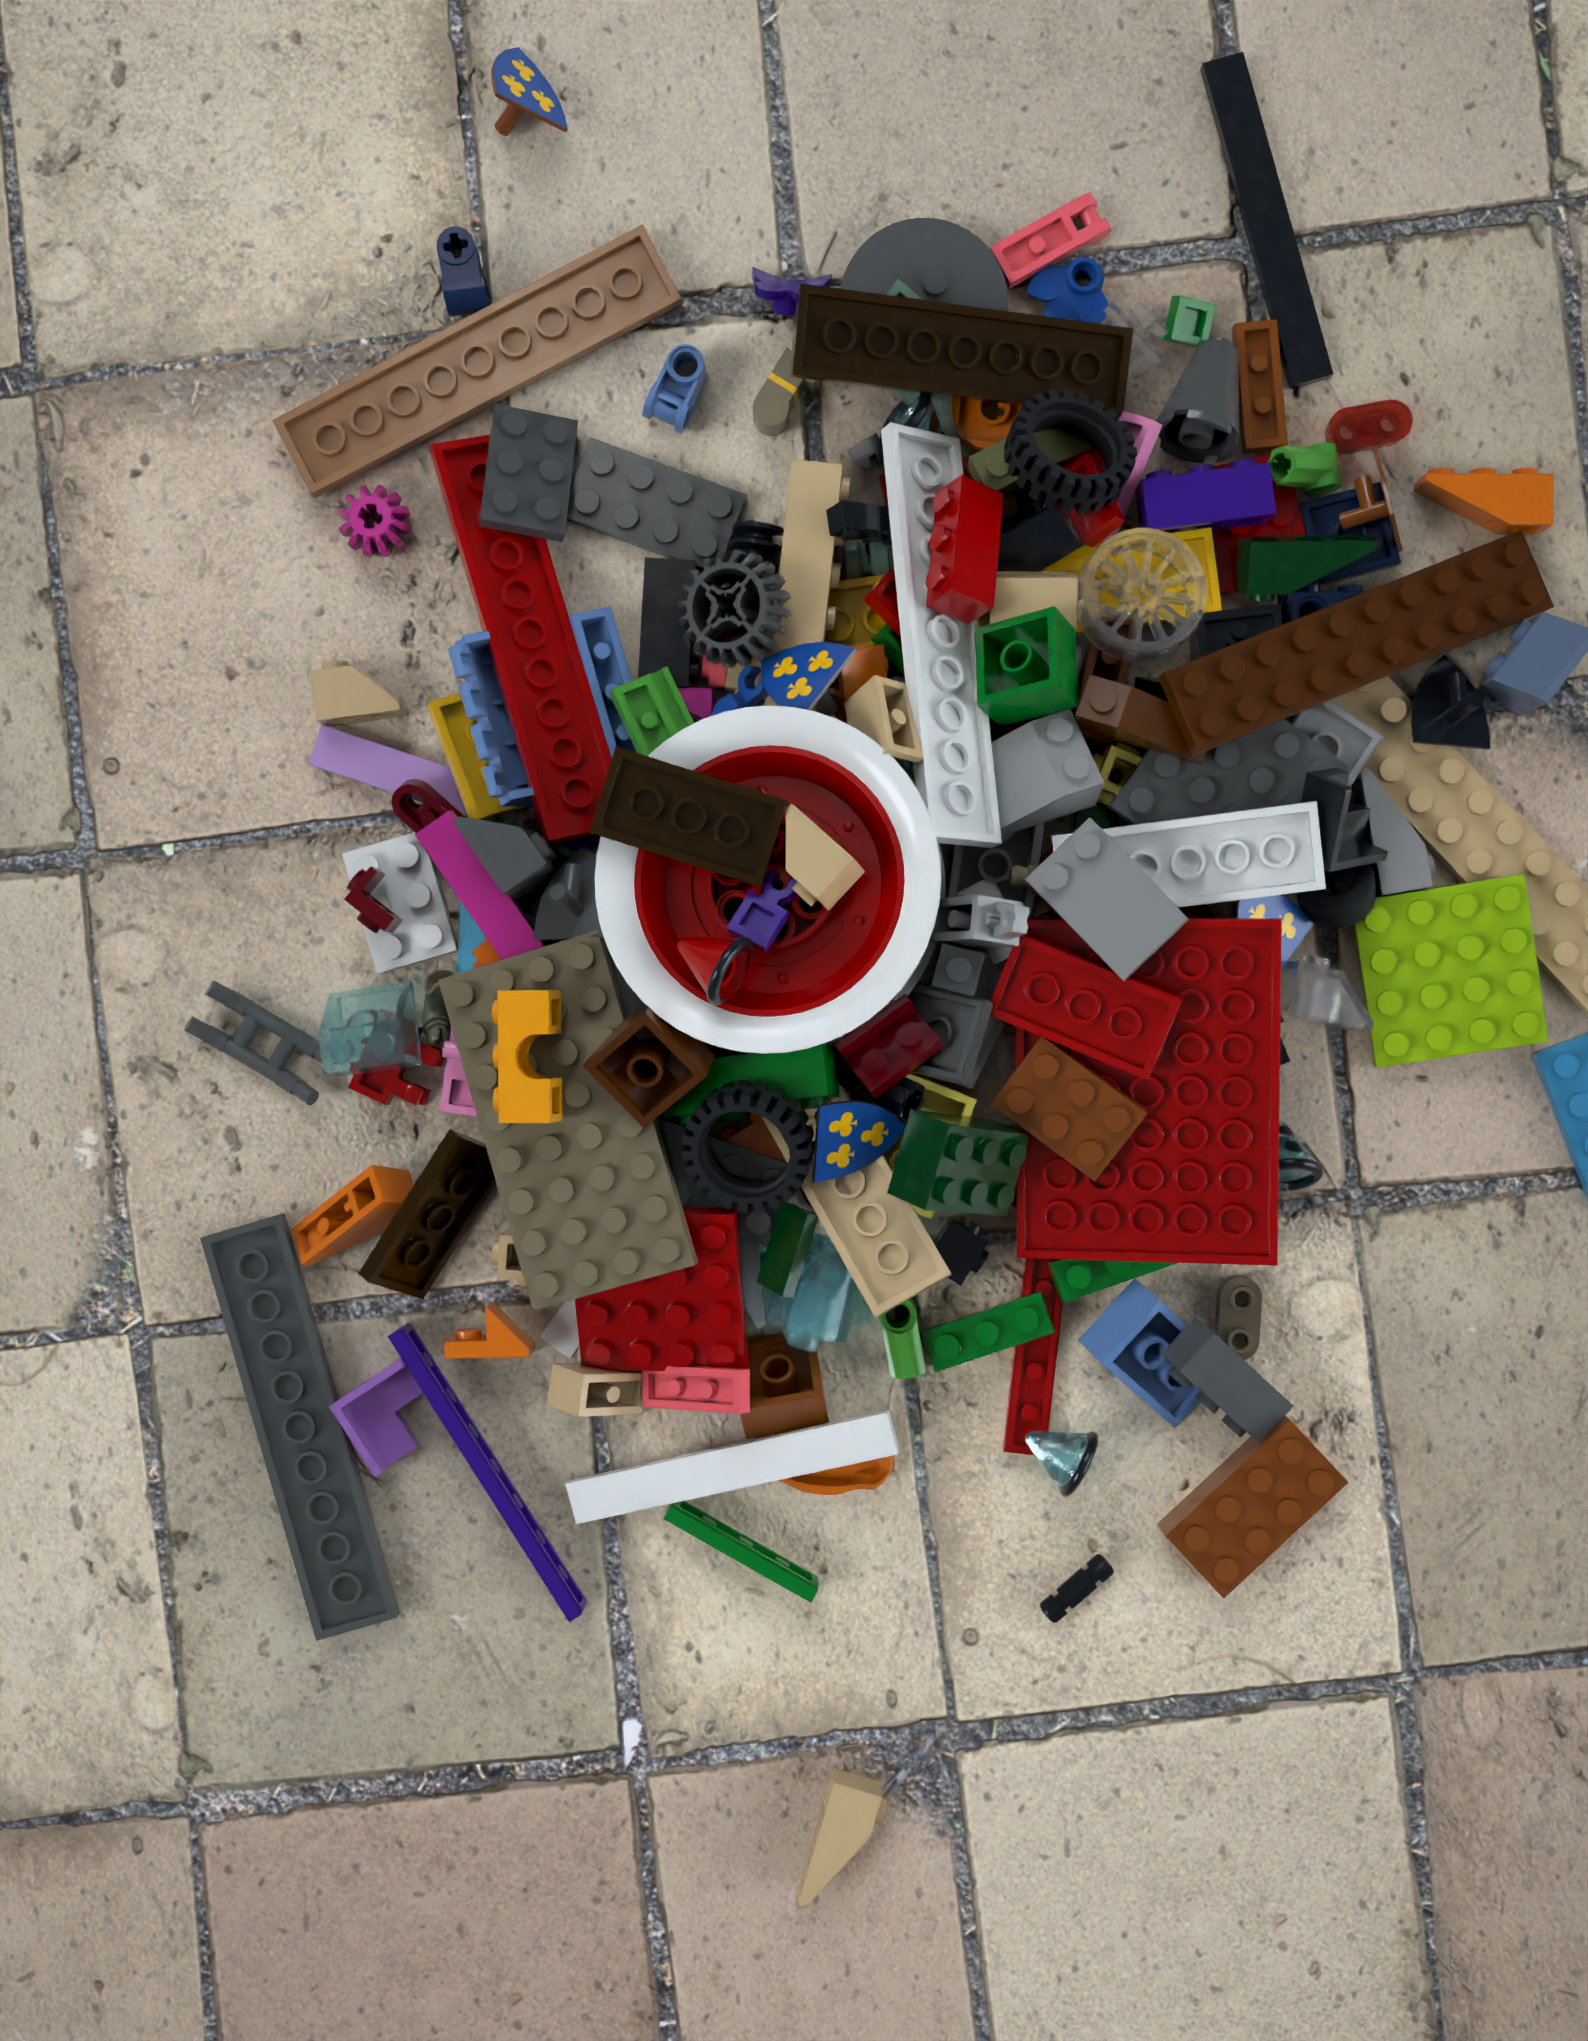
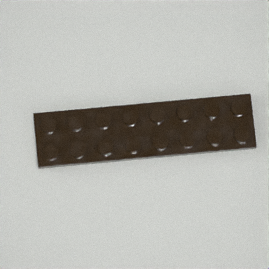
[789,283,1134,418]

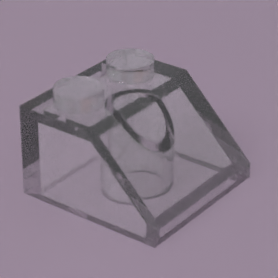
[1281,954,1374,1031]

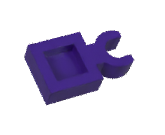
[727,868,797,953]

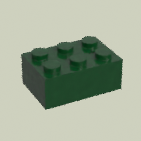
[887,1109,1030,1216]

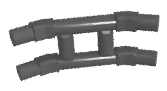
[184,980,340,1105]

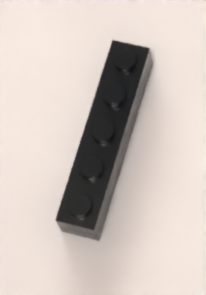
[826,500,892,546]

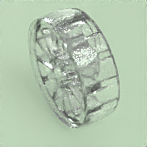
[1077,528,1207,662]

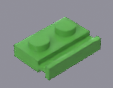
[609,666,694,756]

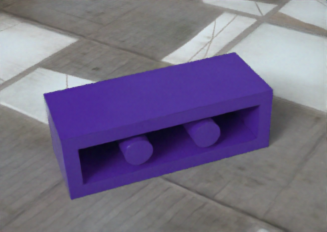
[1135,459,1276,537]

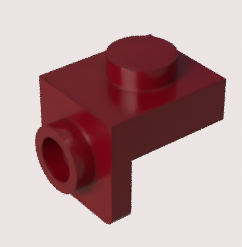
[344,866,403,934]

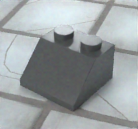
[452,816,558,900]

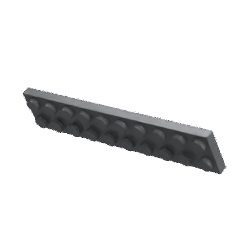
[200,1213,400,1641]

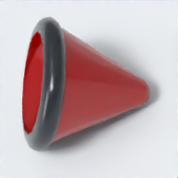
[677,936,754,1006]

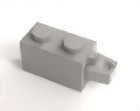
[929,894,1029,949]

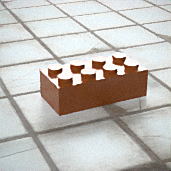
[1157,1416,1349,1598]

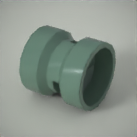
[843,539,889,580]

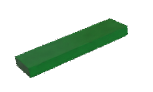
[664,1501,818,1603]

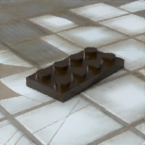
[590,746,788,887]
[358,1129,497,1299]

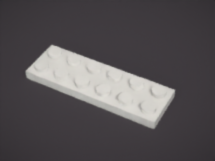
[1052,801,1326,907]

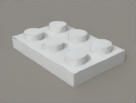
[342,832,458,974]

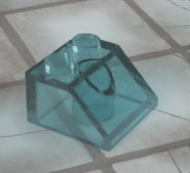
[319,981,422,1077]

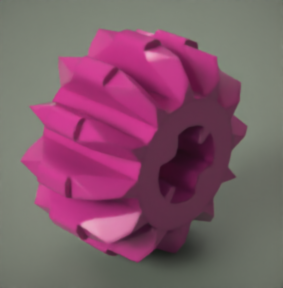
[338,484,411,558]

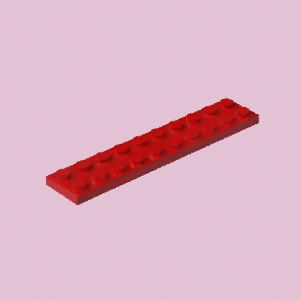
[430,435,612,845]

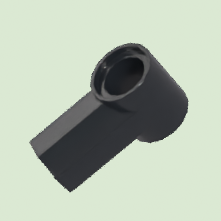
[837,1060,925,1120]

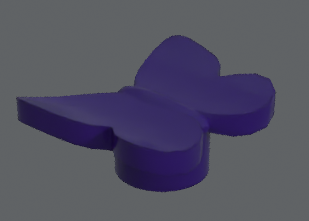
[752,267,832,316]

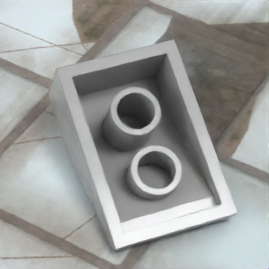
[991,709,1104,836]
[1025,817,1189,981]

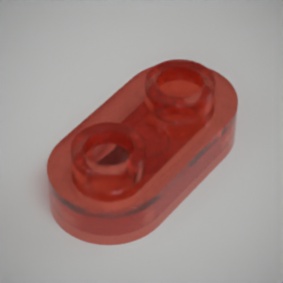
[1325,399,1413,454]

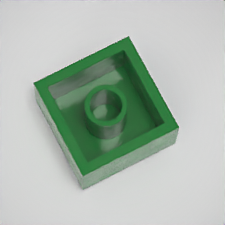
[975,606,1079,727]

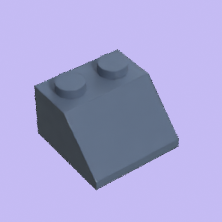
[1478,612,1588,717]

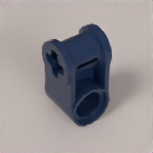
[437,226,490,317]

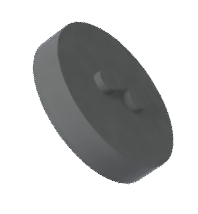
[840,218,1008,396]

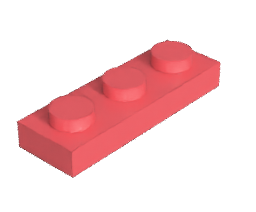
[642,1366,750,1414]

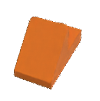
[444,1302,535,1359]

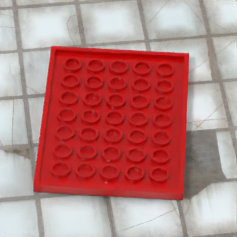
[1016,918,1282,1266]

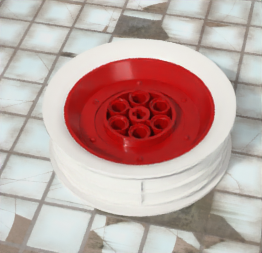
[595,705,946,1054]

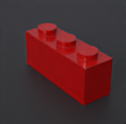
[926,475,1003,624]

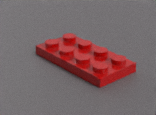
[990,934,1183,1081]

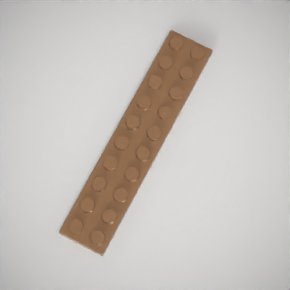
[272,224,683,498]

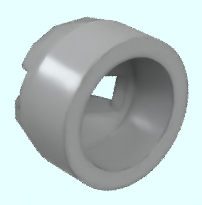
[847,433,884,470]

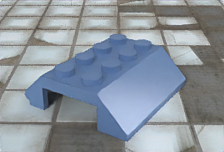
[448,607,637,807]

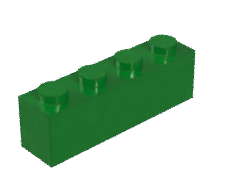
[662,1043,840,1127]

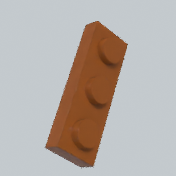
[1232,319,1288,453]

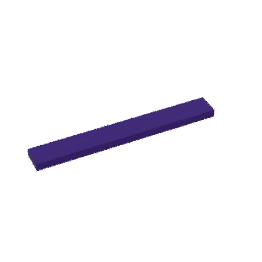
[388,1323,587,1622]

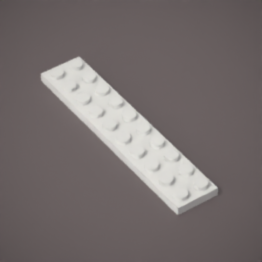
[881,422,1002,848]

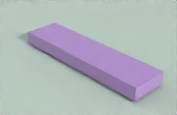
[308,724,469,818]

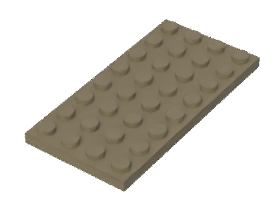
[438,930,698,1311]

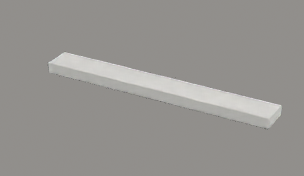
[566,1409,900,1524]

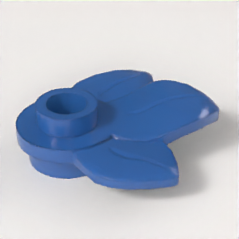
[1026,257,1108,324]

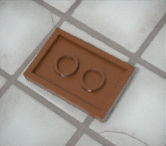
[990,1037,1148,1181]

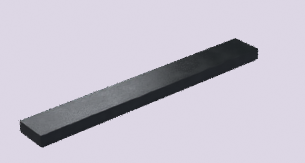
[1200,52,1334,390]

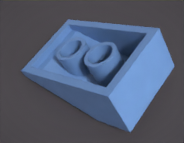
[1078,1278,1200,1428]

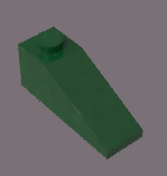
[1236,534,1378,602]

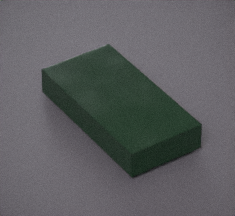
[756,1201,818,1298]

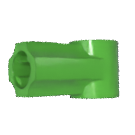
[1267,442,1342,495]
[879,1298,926,1379]

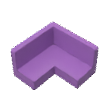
[329,1358,423,1477]

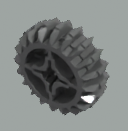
[677,549,792,668]

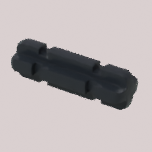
[1040,1554,1114,1623]

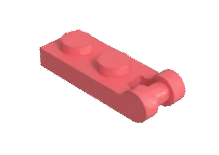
[990,192,1112,289]

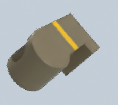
[753,348,822,436]

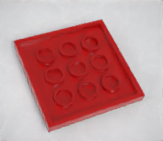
[575,1208,749,1371]

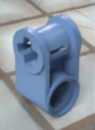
[642,344,707,434]

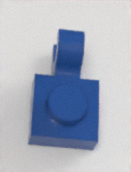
[709,665,769,717]

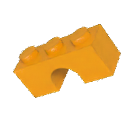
[492,990,563,1123]

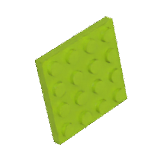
[1353,874,1549,1068]

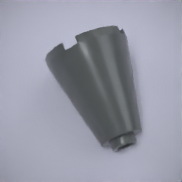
[1156,337,1239,463]

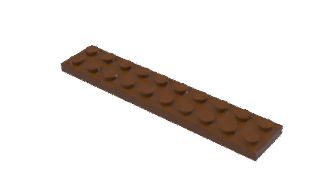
[1158,530,1554,757]

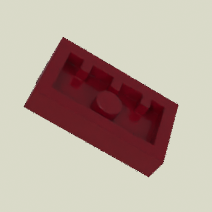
[836,994,944,1099]

